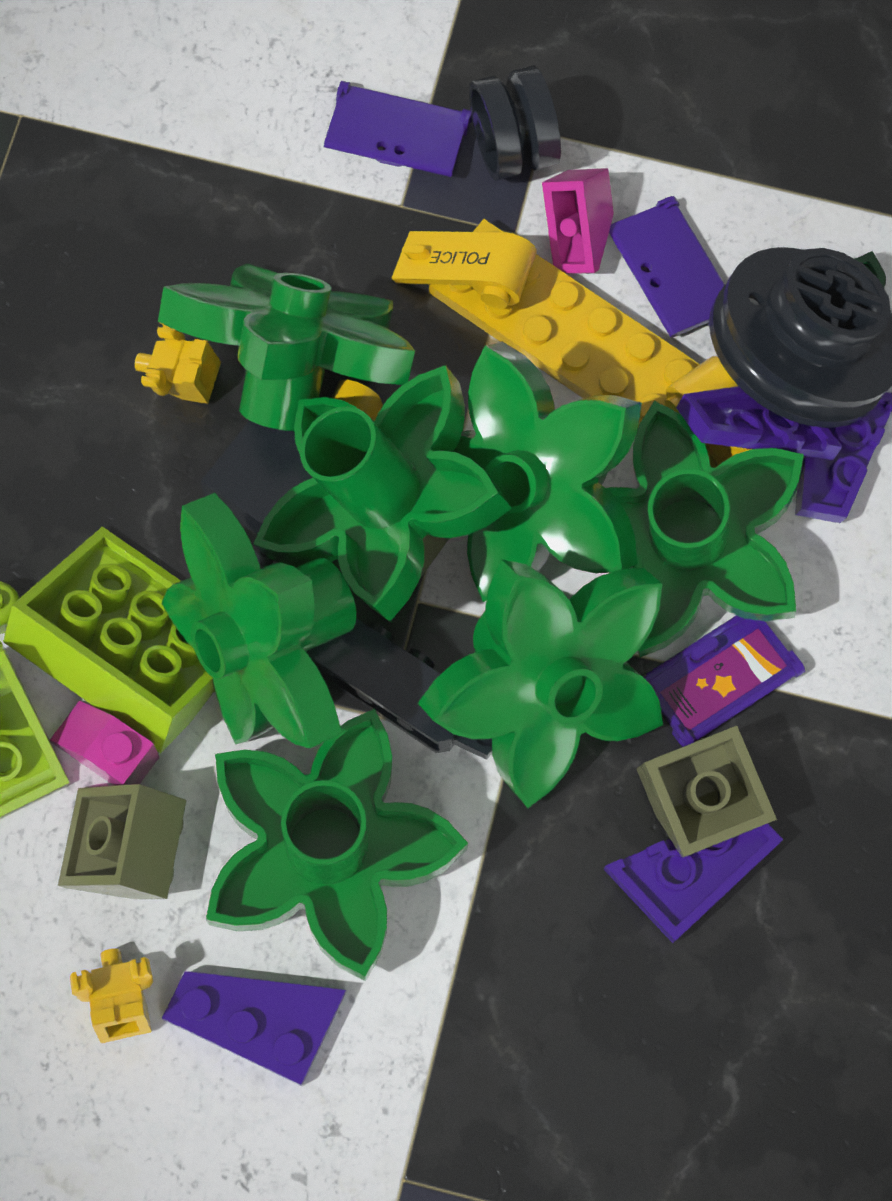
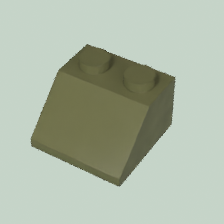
[637,726,777,858]
[58,784,187,899]

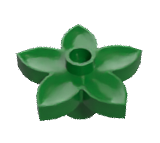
[158,263,415,431]
[453,341,642,602]
[253,365,512,621]
[607,400,804,658]
[161,493,356,749]
[418,559,663,808]
[206,709,468,981]

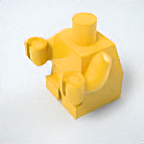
[135,323,221,404]
[70,948,153,1043]

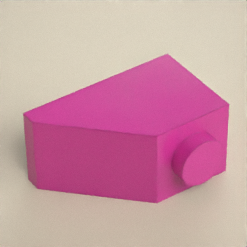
[542,168,614,273]
[50,700,160,786]

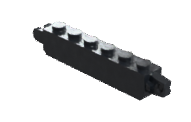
[251,543,492,760]

